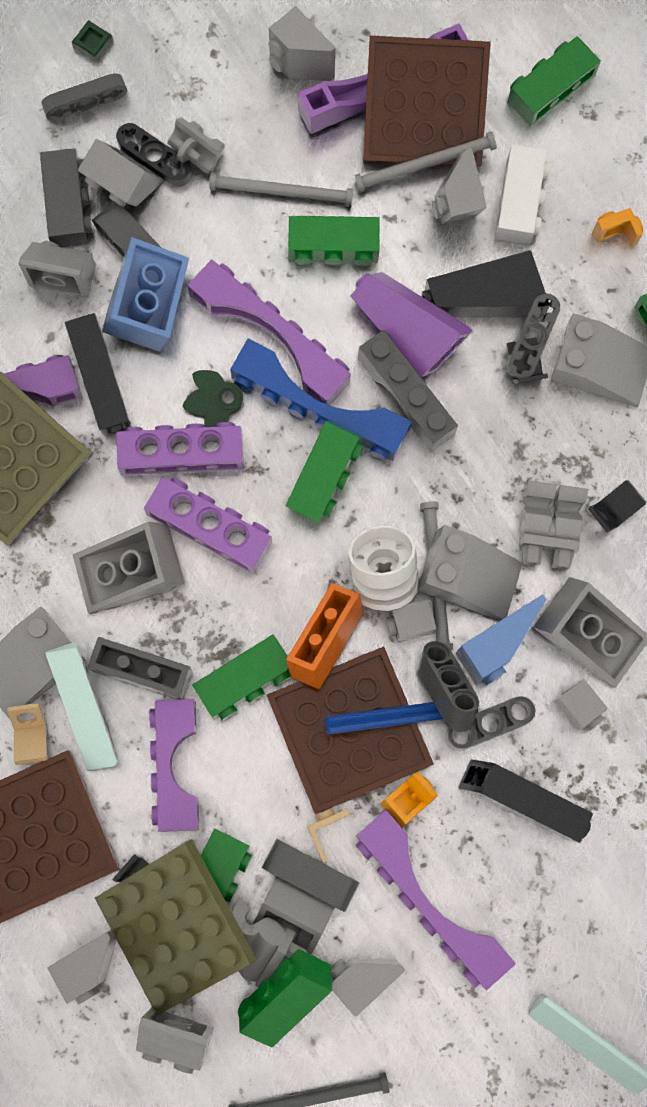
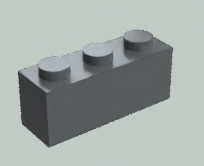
[40,148,93,247]
[87,637,192,699]

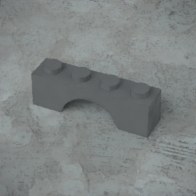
[357,330,458,453]

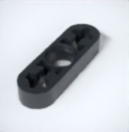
[116,123,192,187]

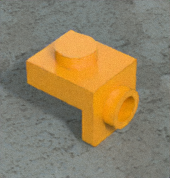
[592,208,643,247]
[380,772,438,828]

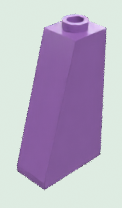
[350,272,473,377]

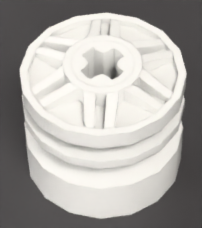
[348,525,419,611]

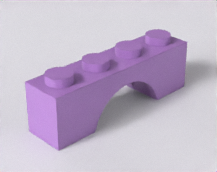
[149,699,200,832]

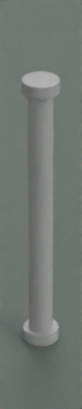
[354,131,497,192]
[209,172,353,207]
[420,501,454,651]

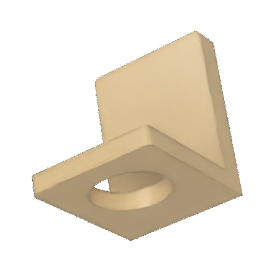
[7,703,47,765]
[307,808,350,863]

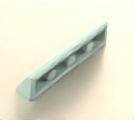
[45,642,118,771]
[528,994,647,1094]

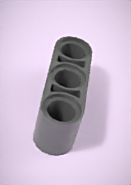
[92,202,162,258]
[417,641,480,732]
[445,696,536,751]
[261,838,360,912]

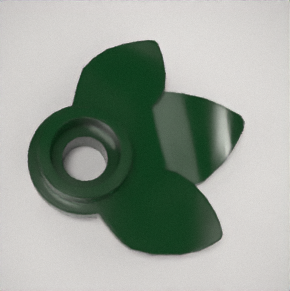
[182,370,243,427]

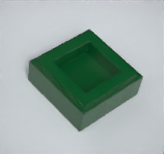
[71,20,113,62]

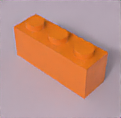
[286,583,364,690]

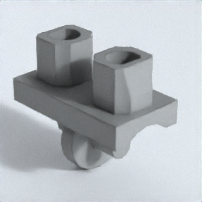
[167,117,225,175]

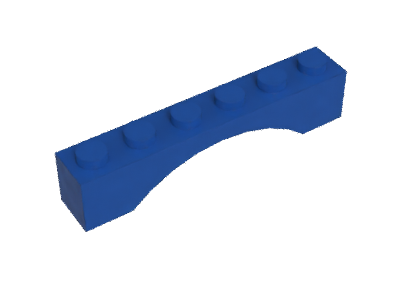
[230,338,412,461]

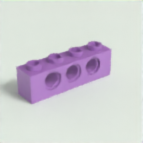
[116,422,244,476]
[144,476,272,574]

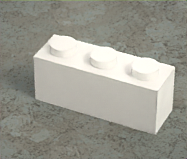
[495,144,550,245]

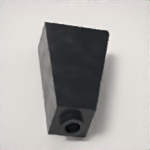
[422,250,549,317]
[64,313,130,434]
[458,759,593,843]

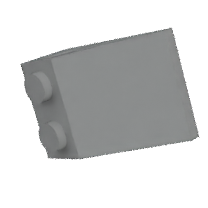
[551,313,647,407]
[73,522,185,614]
[418,524,523,621]
[533,577,647,688]
[0,606,86,720]
[136,1008,214,1074]

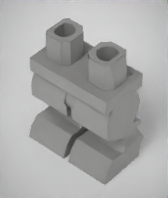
[519,481,589,570]
[231,897,307,987]

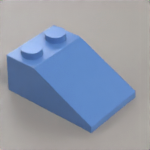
[102,237,189,352]
[455,594,547,686]

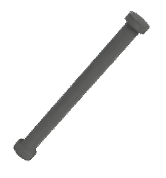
[229,1072,390,1107]

